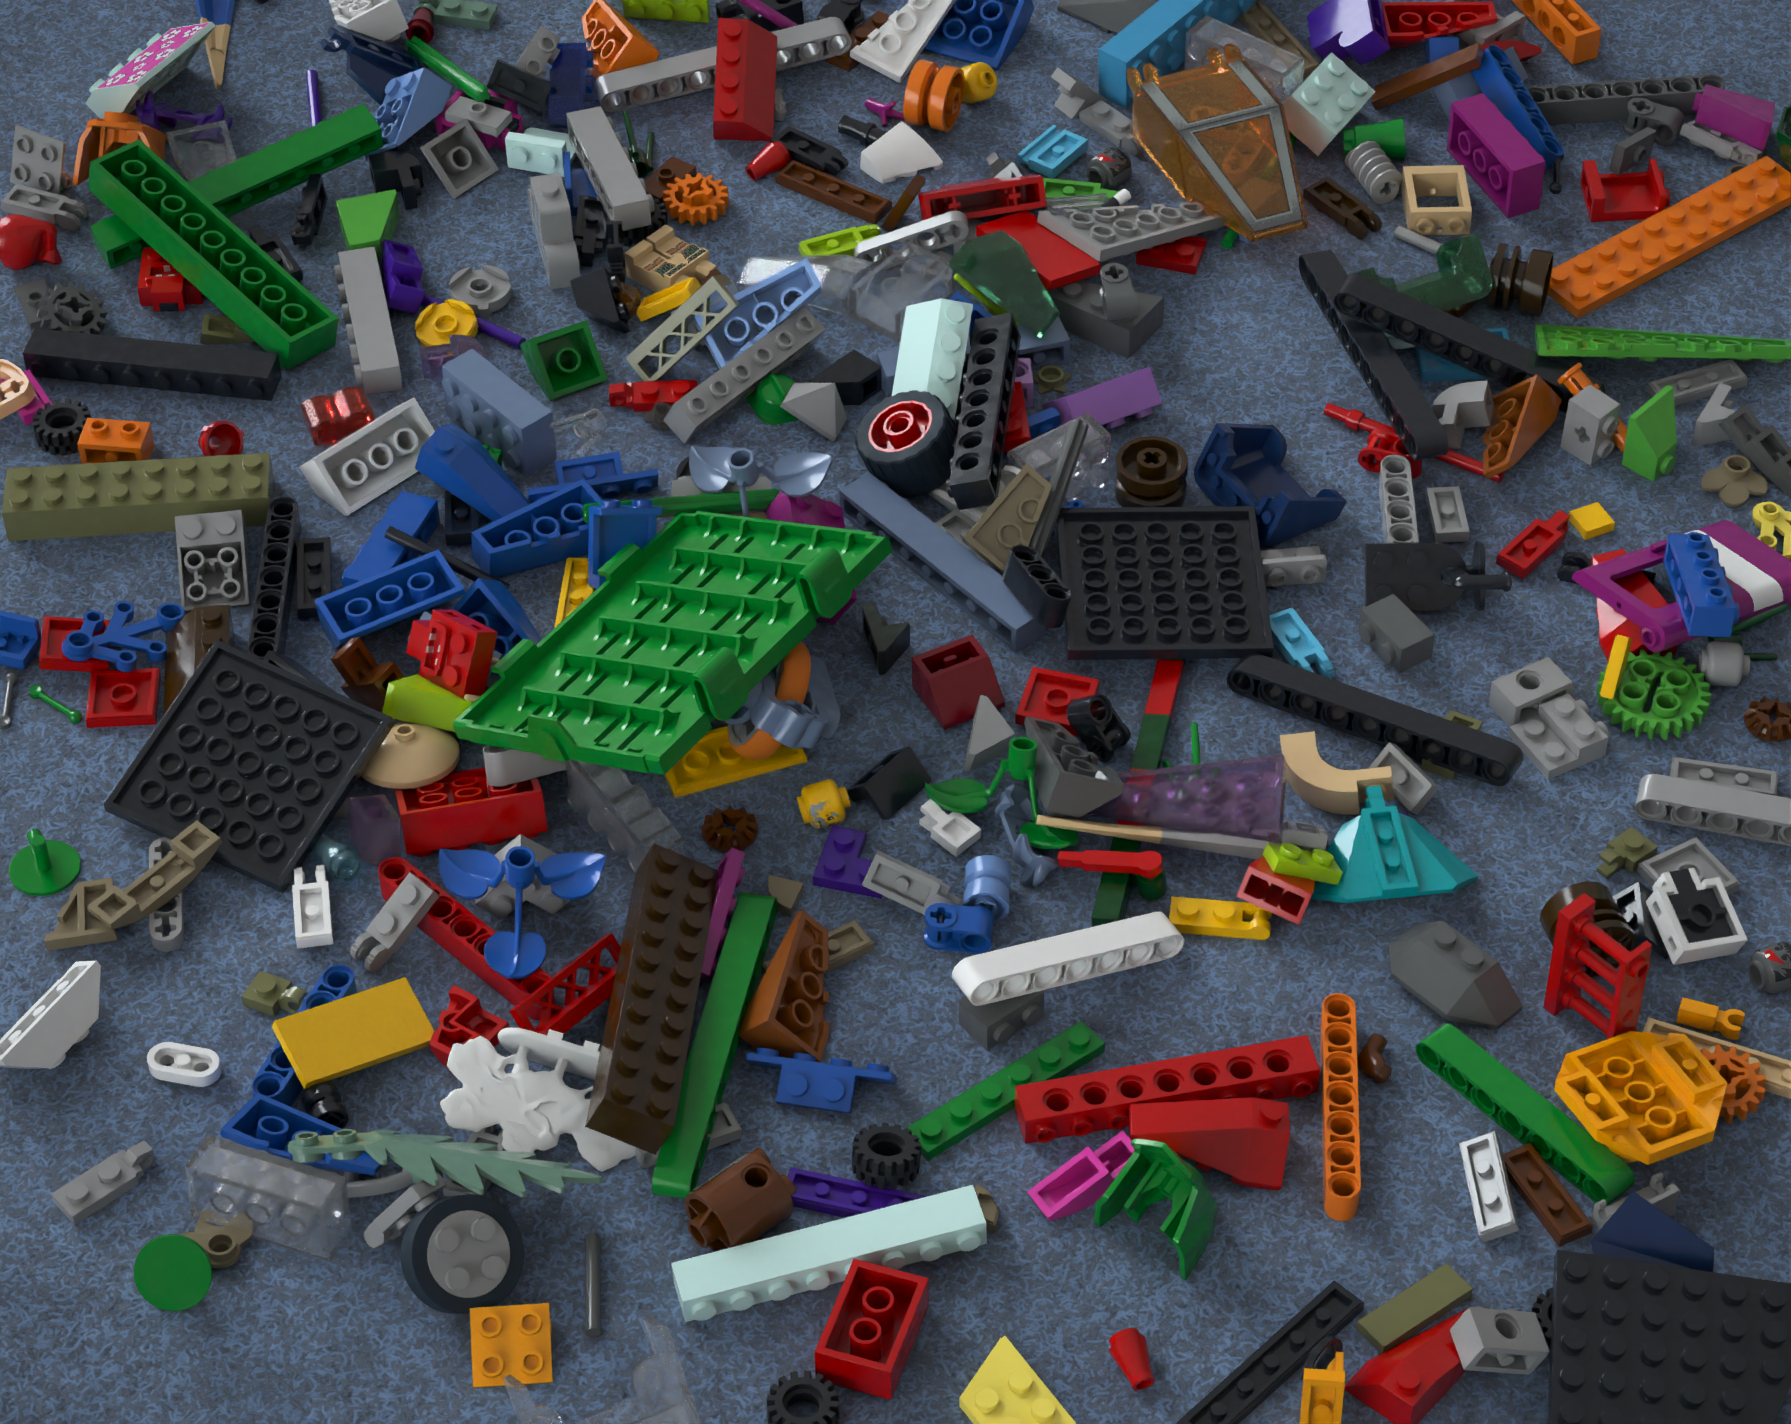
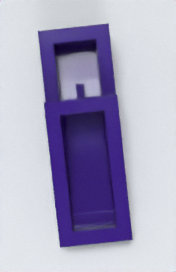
[382,239,425,314]

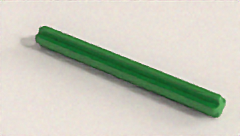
[405,36,491,102]
[582,488,779,523]

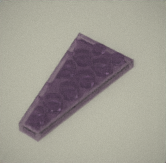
[1086,755,1287,843]

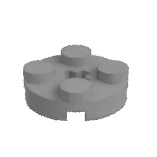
[449,265,512,318]

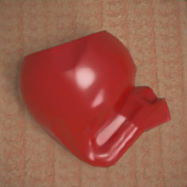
[0,214,62,270]

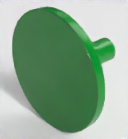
[9,829,81,896]
[133,1234,213,1311]

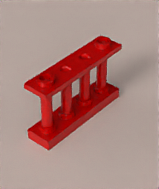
[1543,893,1652,1040]

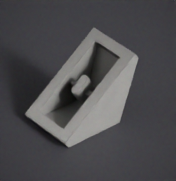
[963,695,1015,771]

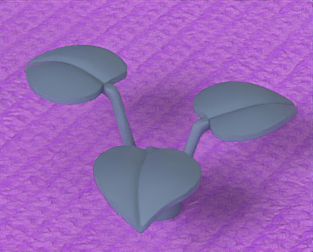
[689,445,832,517]

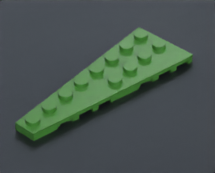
[1534,324,1791,363]

